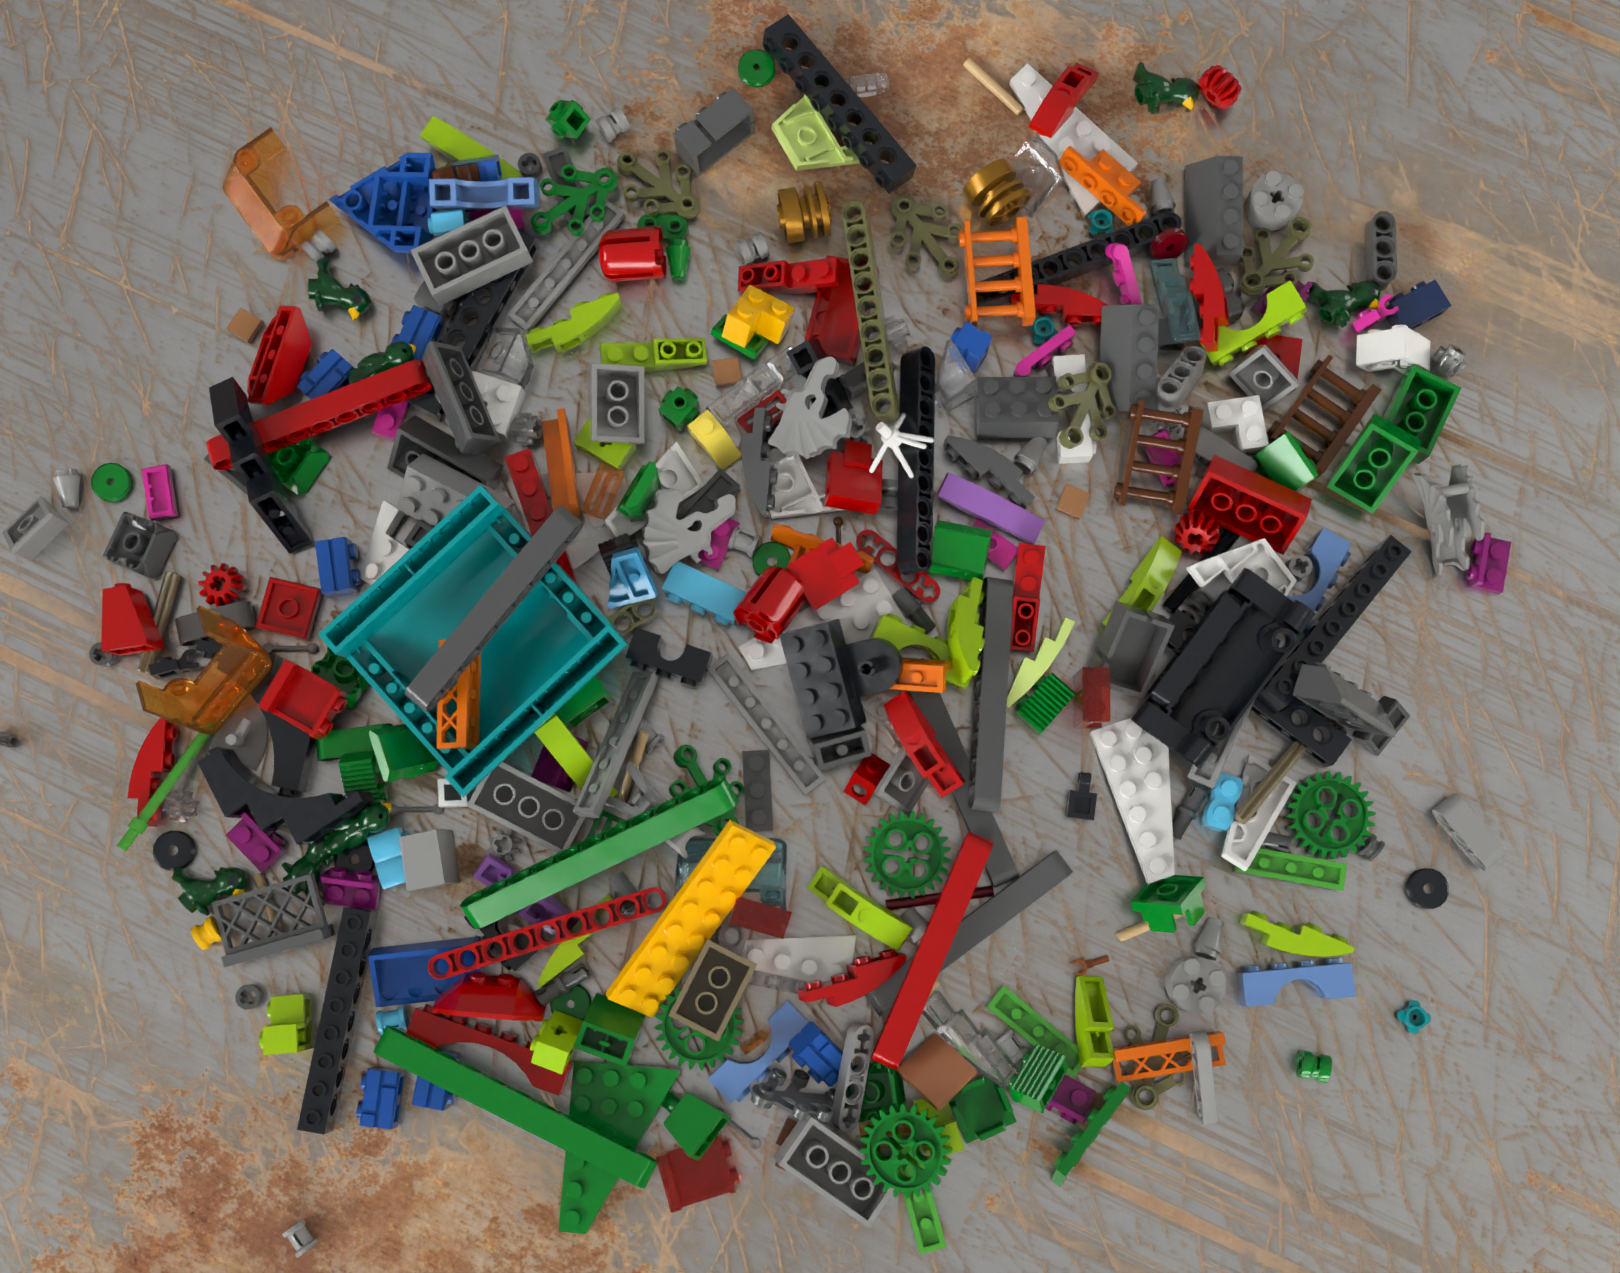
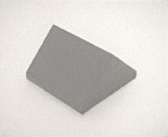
[1228,345,1301,411]
[2,496,69,561]
[873,746,930,815]
[399,829,460,891]

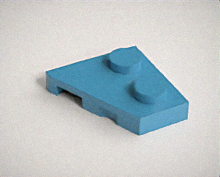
[608,547,658,609]

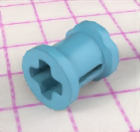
[376,1005,410,1036]

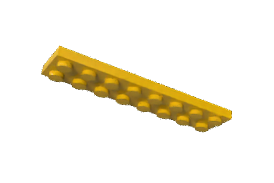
[606,820,776,1018]

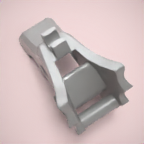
[768,357,853,459]
[1412,464,1485,576]
[640,490,736,574]
[605,760,706,859]

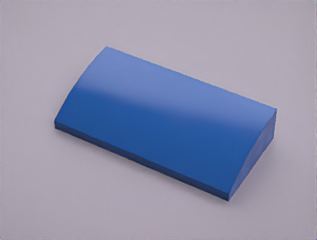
[368,936,484,1007]

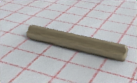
[138,572,181,674]
[1234,741,1306,824]

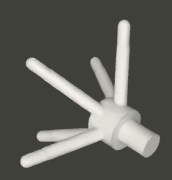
[869,413,934,478]

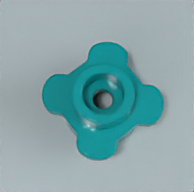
[1088,209,1114,235]
[1028,315,1058,344]
[1397,1000,1431,1034]

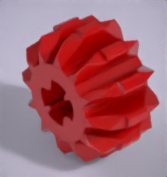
[1198,65,1242,109]
[1174,510,1220,556]
[198,563,246,607]

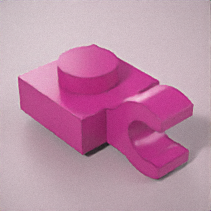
[1352,294,1400,334]

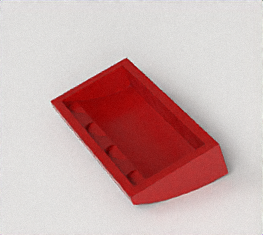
[804,255,879,366]

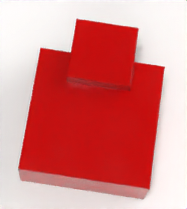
[825,440,883,515]
[787,537,865,611]

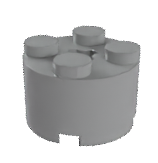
[1244,171,1304,232]
[1164,956,1226,1014]

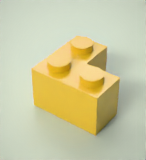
[722,285,796,348]

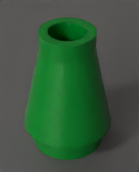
[666,239,691,279]

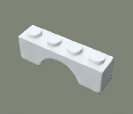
[1050,354,1097,464]

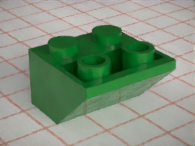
[1252,431,1319,492]
[573,993,646,1067]

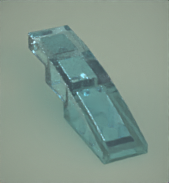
[1149,258,1201,342]

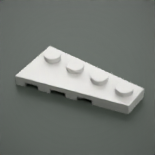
[742,935,857,982]

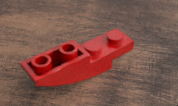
[1028,63,1099,138]
[1189,244,1229,352]
[738,257,840,295]
[1009,284,1109,327]
[1010,543,1046,652]
[884,690,966,798]
[127,718,178,827]
[797,949,907,1007]

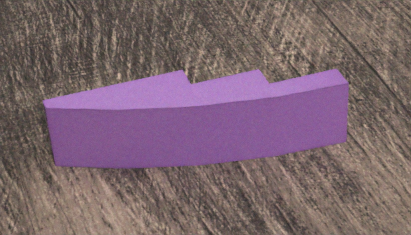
[936,472,1045,544]
[473,852,579,936]

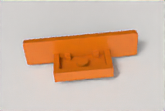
[1058,146,1146,226]
[770,524,875,574]

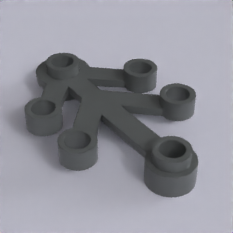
[751,1068,836,1122]

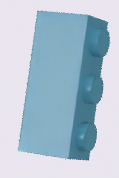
[662,561,746,626]

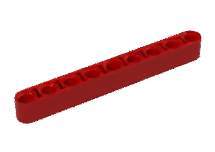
[206,360,432,471]
[871,831,994,1070]
[428,887,669,980]

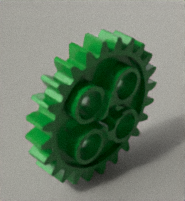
[1285,771,1376,859]
[863,810,951,899]
[655,981,744,1070]
[859,1102,953,1199]

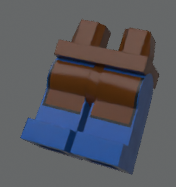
[432,155,503,212]

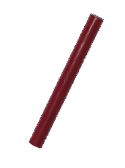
[885,885,994,910]

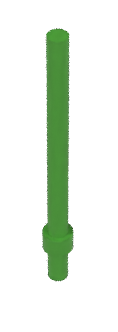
[117,711,224,852]

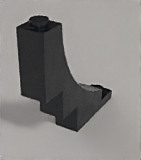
[209,377,313,554]
[195,640,316,796]
[197,747,375,845]

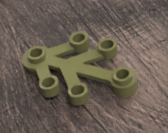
[617,149,700,219]
[890,195,963,280]
[1239,217,1314,296]
[1048,362,1116,449]
[1119,1004,1192,1110]

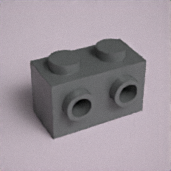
[809,725,872,770]

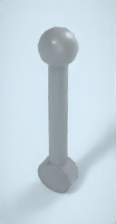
[262,643,318,654]
[390,804,444,815]
[717,1108,761,1150]

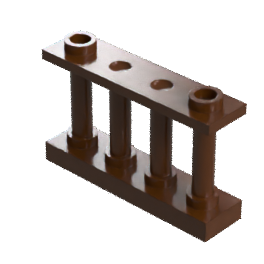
[1267,355,1382,479]
[1114,398,1203,515]

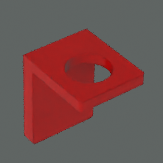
[843,753,890,805]

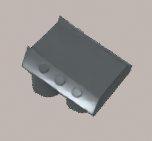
[102,512,178,578]

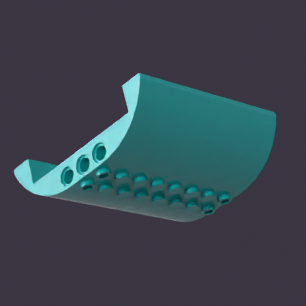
[318,485,628,797]

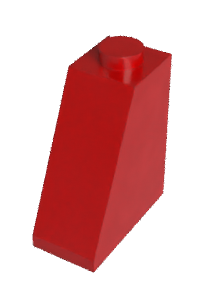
[101,583,164,656]

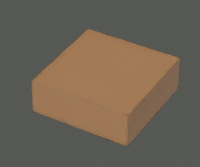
[226,307,264,344]
[712,357,742,388]
[1056,484,1091,519]

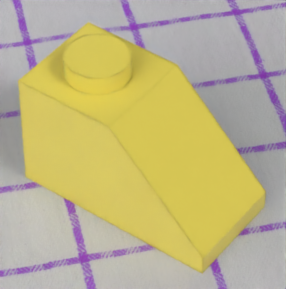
[687,409,742,471]

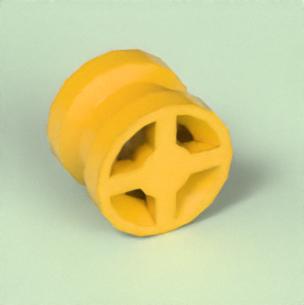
[191,916,222,951]

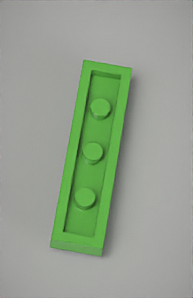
[1233,848,1347,891]
[986,985,1082,1078]
[891,1145,947,1255]

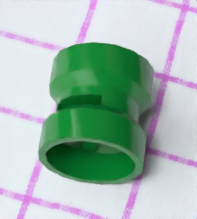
[1296,1050,1332,1083]

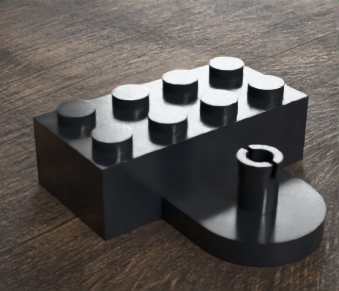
[779,619,903,739]

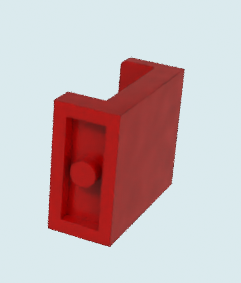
[257,659,348,740]

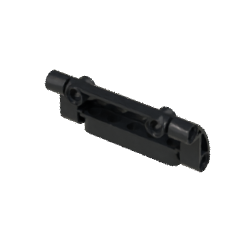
[1131,568,1315,768]

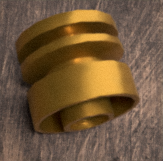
[963,158,1031,228]
[776,182,832,244]

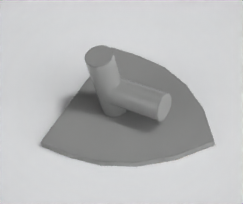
[208,705,269,771]

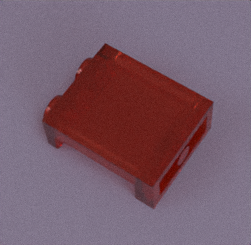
[1073,667,1110,729]
[729,897,792,939]
[656,1134,740,1213]

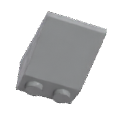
[588,363,645,444]

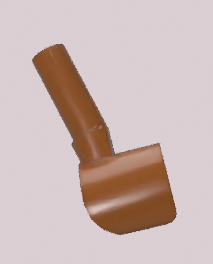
[1072,955,1109,976]

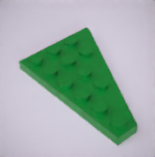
[558,1060,680,1234]

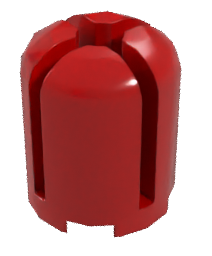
[599,226,666,282]
[733,566,807,644]

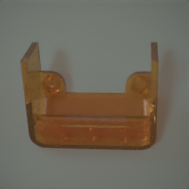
[223,127,340,260]
[136,605,272,734]

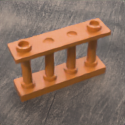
[958,217,1036,326]

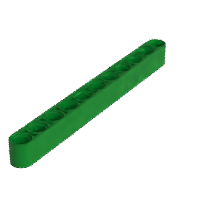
[460,776,739,929]
[373,1025,658,1189]

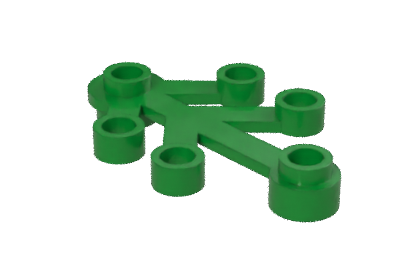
[531,164,618,236]
[669,745,744,836]

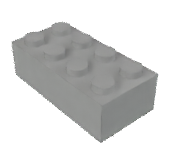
[410,206,533,306]
[396,454,515,528]
[467,762,585,853]
[774,1113,894,1228]

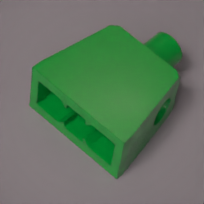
[662,1092,731,1161]

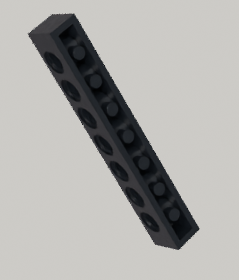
[762,14,917,194]
[408,228,540,422]
[1257,535,1412,713]
[1166,609,1352,767]
[297,907,378,1135]

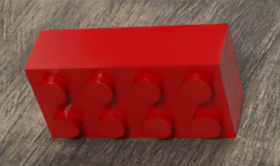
[1187,454,1312,555]

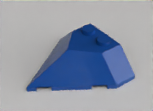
[328,153,437,253]

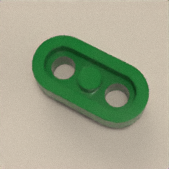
[637,214,689,243]

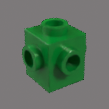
[545,100,591,139]
[658,386,700,432]

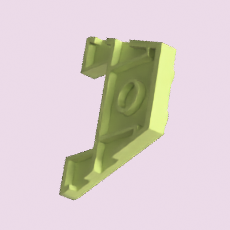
[771,85,867,171]

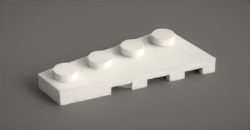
[603,442,704,537]
[1221,754,1297,871]

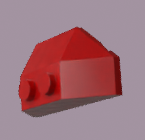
[247,305,312,406]
[432,972,546,1022]

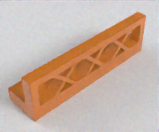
[542,408,581,517]
[437,639,481,750]
[890,657,952,693]
[1112,1031,1226,1083]

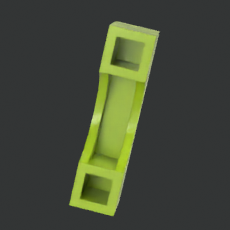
[1196,280,1307,367]
[869,613,979,690]

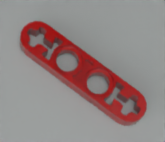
[856,529,941,605]

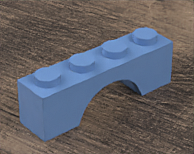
[429,177,540,210]
[1287,528,1352,634]
[1236,957,1356,1007]
[708,1000,809,1104]

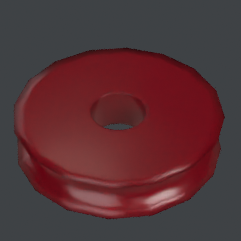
[1150,228,1189,262]

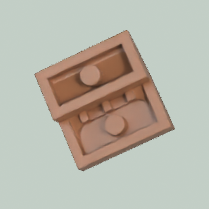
[896,1033,977,1111]

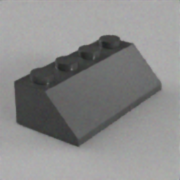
[1184,156,1243,266]
[1098,304,1159,411]
[422,341,500,455]
[387,415,503,490]
[1292,662,1397,738]

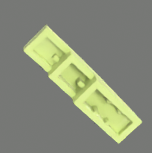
[1006,618,1075,710]

